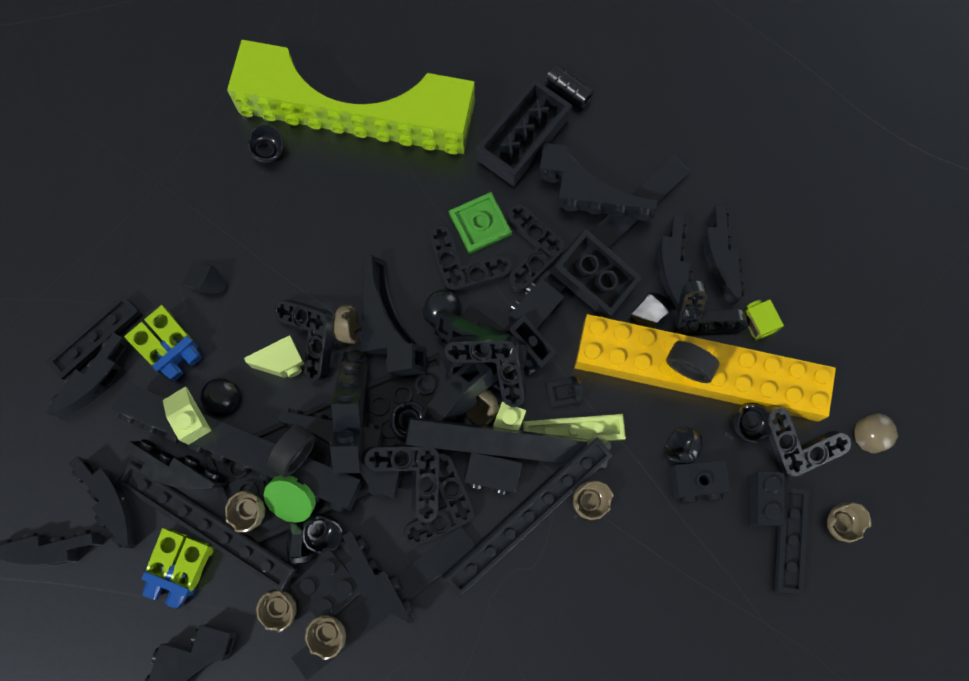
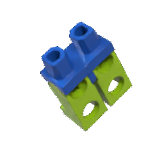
[124,305,202,381]
[141,528,215,609]

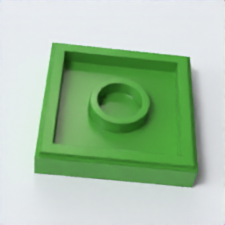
[449,192,512,254]

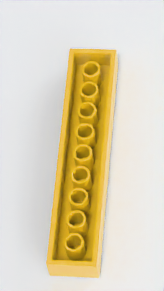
[575,314,836,422]

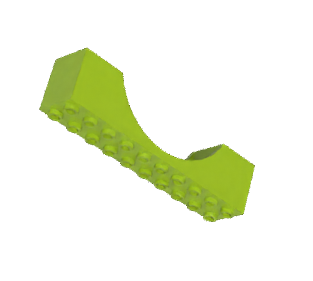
[227,40,475,154]

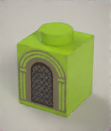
[745,300,784,341]

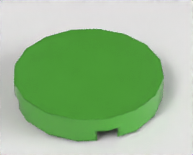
[263,475,316,523]

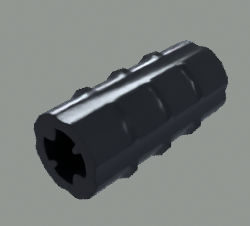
[545,64,594,108]

